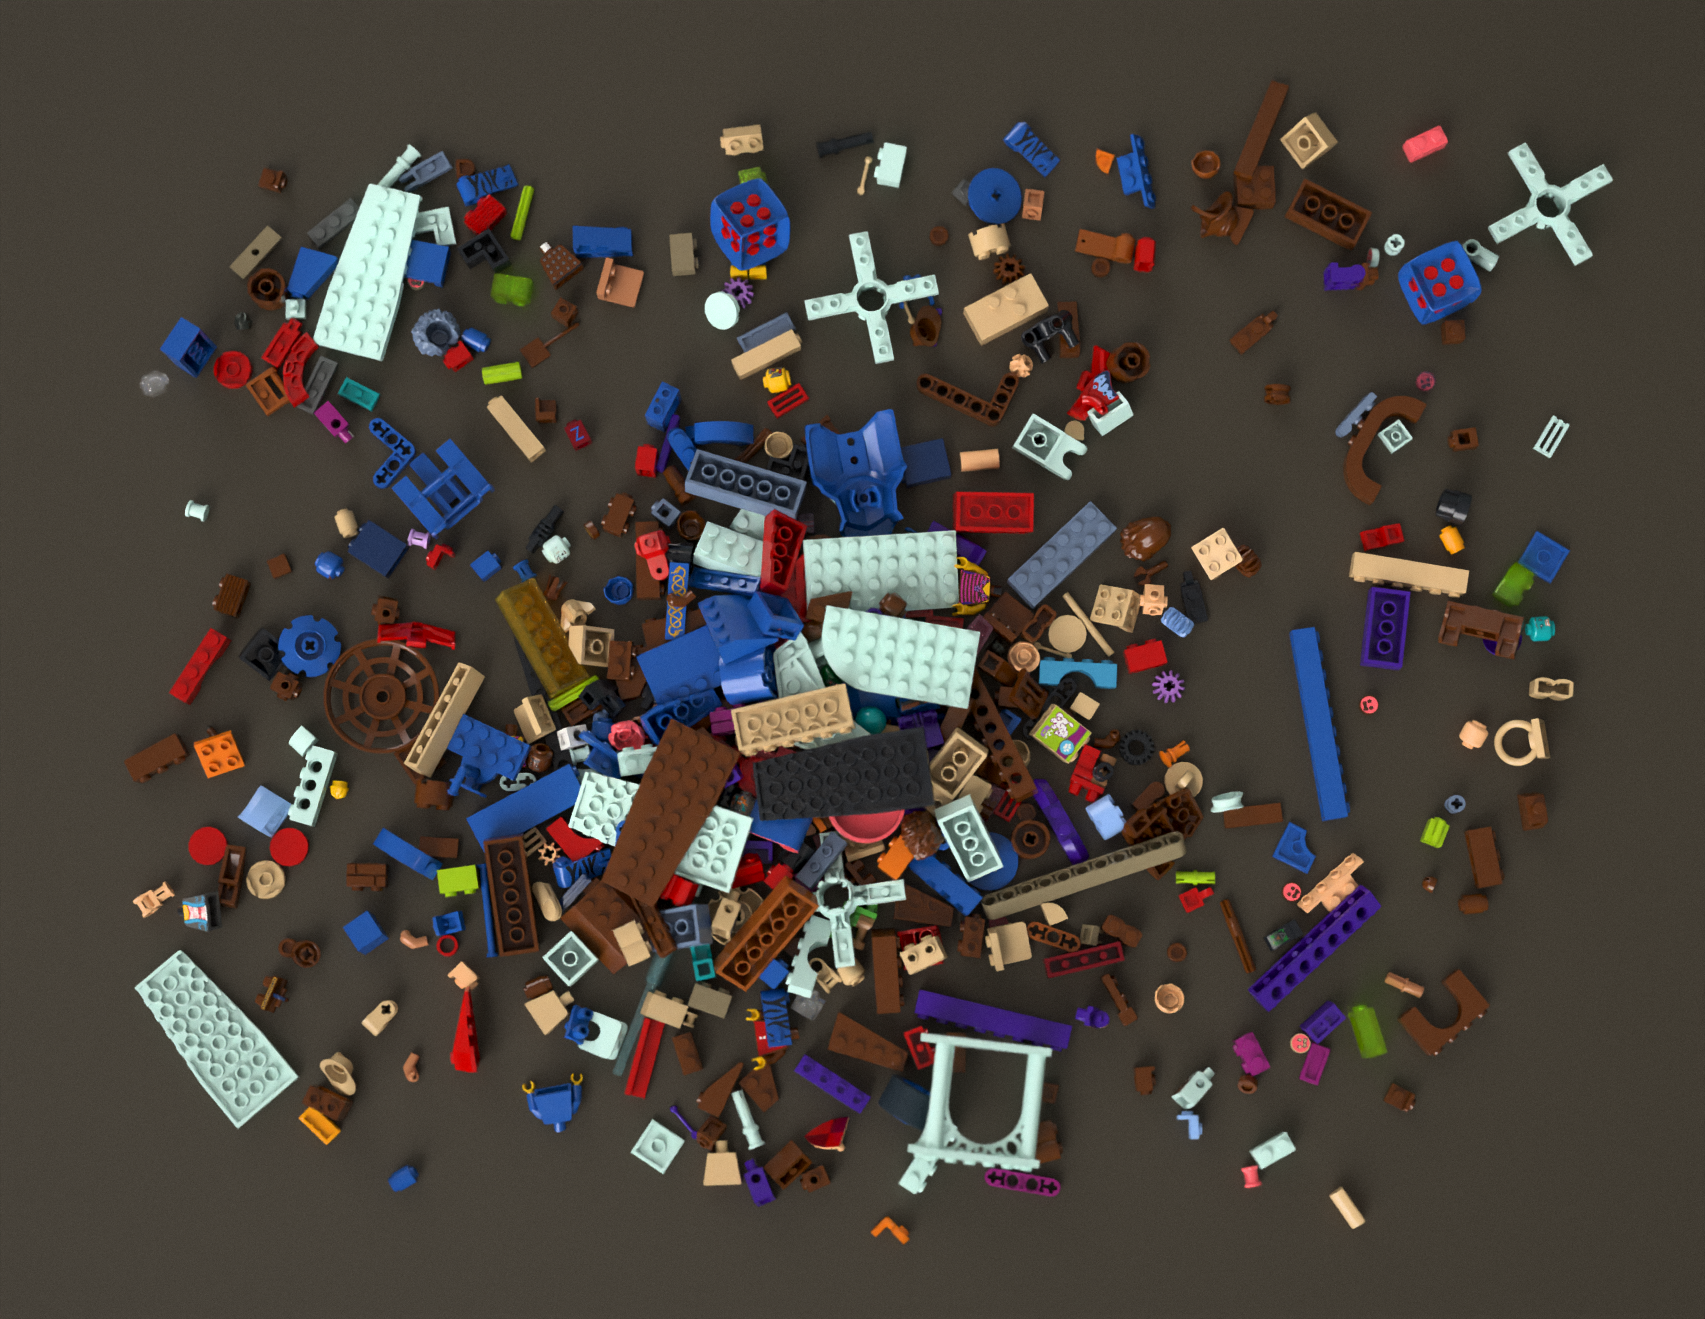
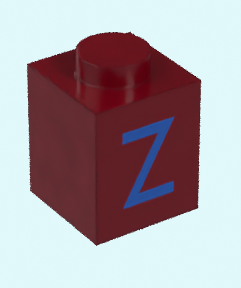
[564,419,592,451]

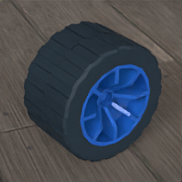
[878,1074,931,1131]

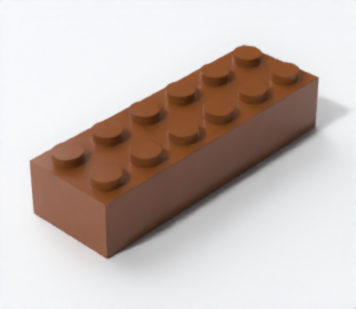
[713,876,819,992]

